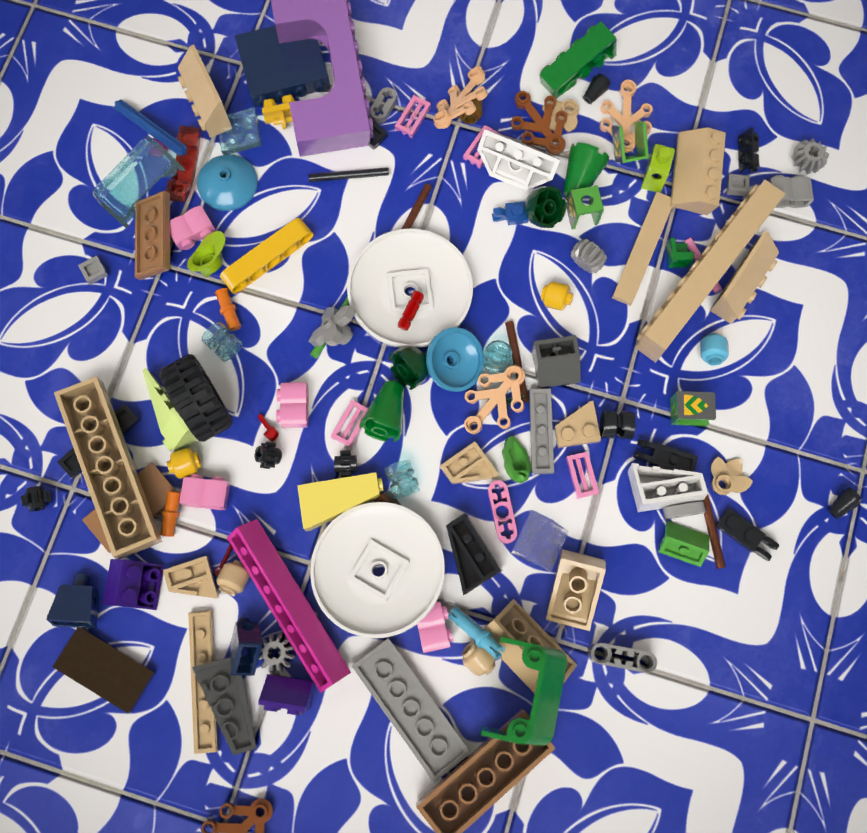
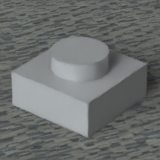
[727,174,750,197]
[78,256,108,285]

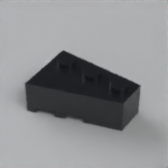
[446,513,503,595]

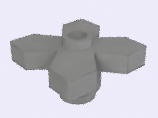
[308,305,356,346]

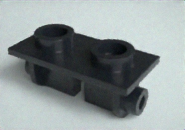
[738,127,760,173]

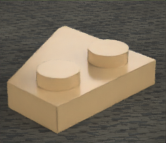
[554,401,601,448]
[440,441,499,485]
[163,556,220,599]

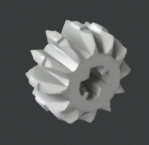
[792,138,829,175]
[571,239,607,274]
[259,633,295,673]

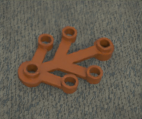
[511,91,567,155]
[201,798,273,833]

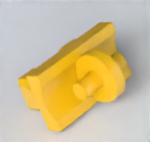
[261,95,295,130]

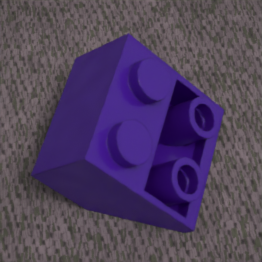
[103,559,164,610]
[258,674,315,716]

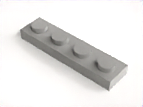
[529,389,554,475]

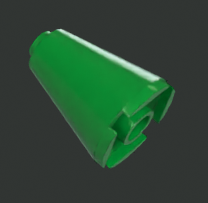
[563,142,609,201]
[359,380,404,442]

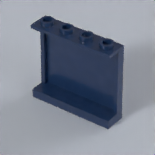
[235,26,330,107]

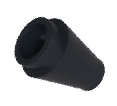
[582,74,610,105]
[828,487,862,519]

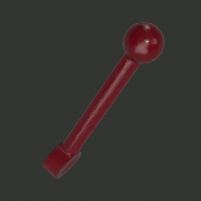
[214,544,233,576]

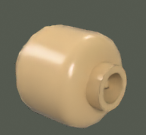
[216,560,250,596]
[462,641,496,676]

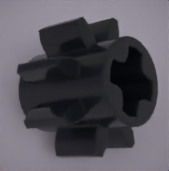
[254,441,282,469]
[334,450,357,477]
[21,486,52,512]

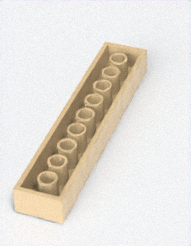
[635,180,786,363]

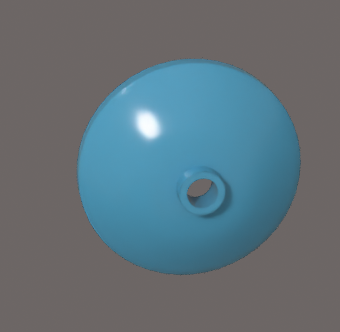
[197,154,258,211]
[426,327,484,392]

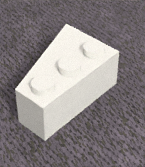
[628,463,708,512]

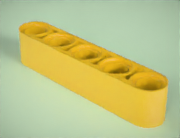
[220,218,313,294]

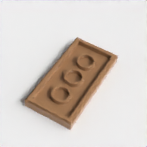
[135,190,170,280]
[82,462,177,553]

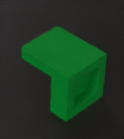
[666,237,694,268]

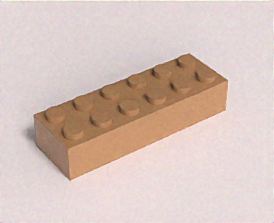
[416,709,556,833]

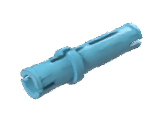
[448,607,505,659]

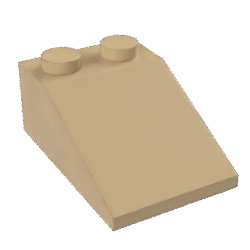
[546,549,606,631]

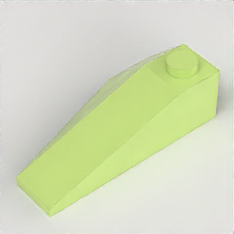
[142,368,197,451]

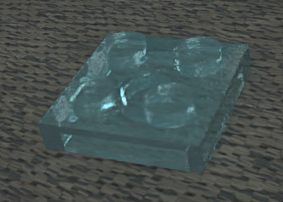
[219,108,262,155]

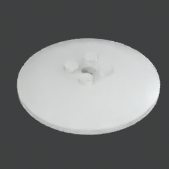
[347,229,473,348]
[310,502,445,638]

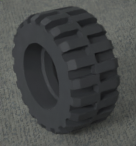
[159,354,233,442]

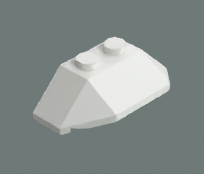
[477,129,560,191]

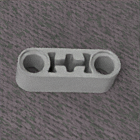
[587,643,657,673]

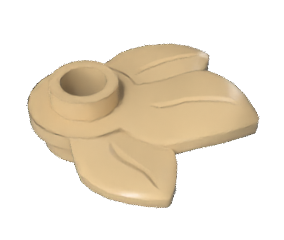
[542,99,579,132]
[711,457,753,495]

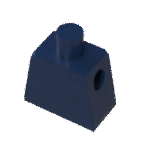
[46,574,99,628]
[230,618,262,676]

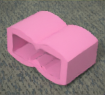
[170,205,216,250]
[276,382,309,428]
[179,474,230,510]
[417,602,454,653]

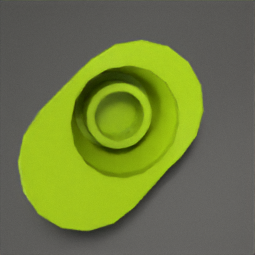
[187,231,226,277]

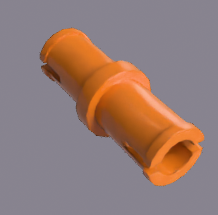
[215,288,242,331]
[160,490,181,537]

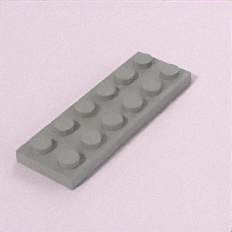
[352,638,471,782]

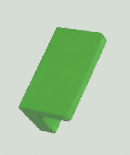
[658,521,710,567]

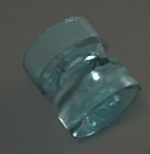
[201,322,242,362]
[483,340,512,374]
[384,460,420,499]

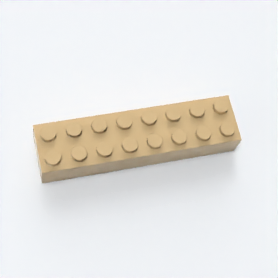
[54,376,163,559]

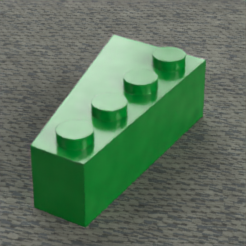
[539,21,617,99]

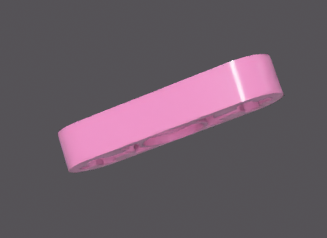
[488,480,517,544]

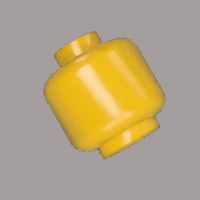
[541,281,574,311]
[167,448,201,479]

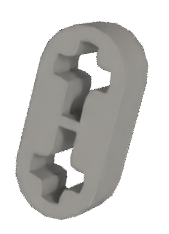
[370,87,397,124]
[663,501,706,520]

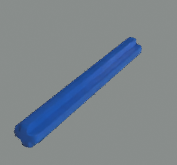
[114,99,187,156]

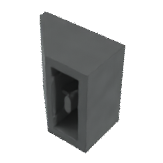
[531,335,581,389]

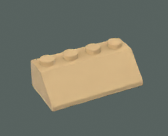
[178,44,232,138]
[670,127,726,216]
[710,231,779,324]
[483,599,577,694]

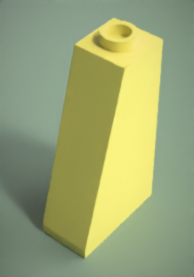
[297,472,384,531]

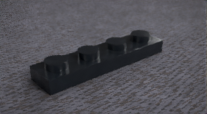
[57,403,141,479]

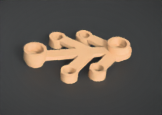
[433,66,488,129]
[600,80,653,153]
[464,365,525,434]

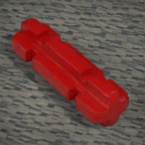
[398,290,424,331]

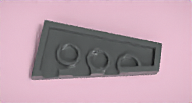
[191,657,257,755]

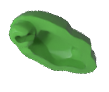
[502,436,531,483]

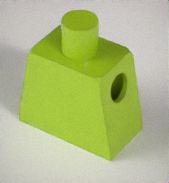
[641,144,675,193]

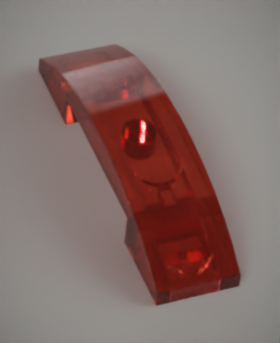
[166,126,200,202]

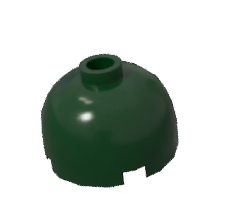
[524,186,566,228]
[388,346,429,390]

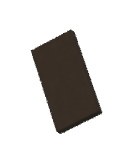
[52,628,156,714]

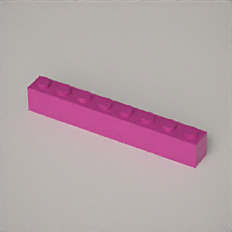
[227,519,351,693]

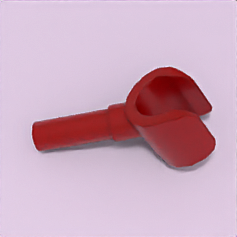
[257,414,279,442]

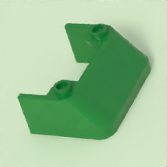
[480,636,567,746]

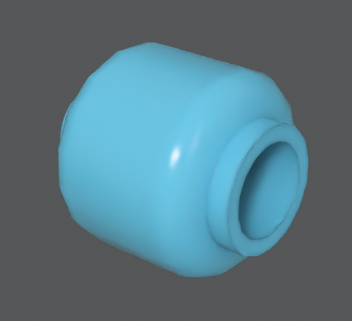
[700,333,729,366]

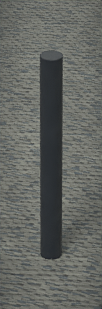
[308,167,389,182]

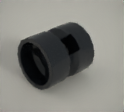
[600,410,635,440]

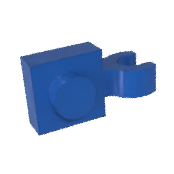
[492,201,529,225]

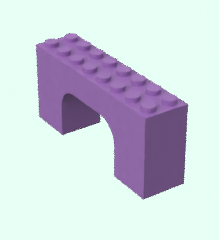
[271,0,374,157]

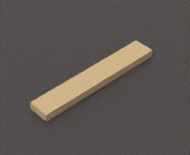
[612,192,672,306]
[188,610,219,754]

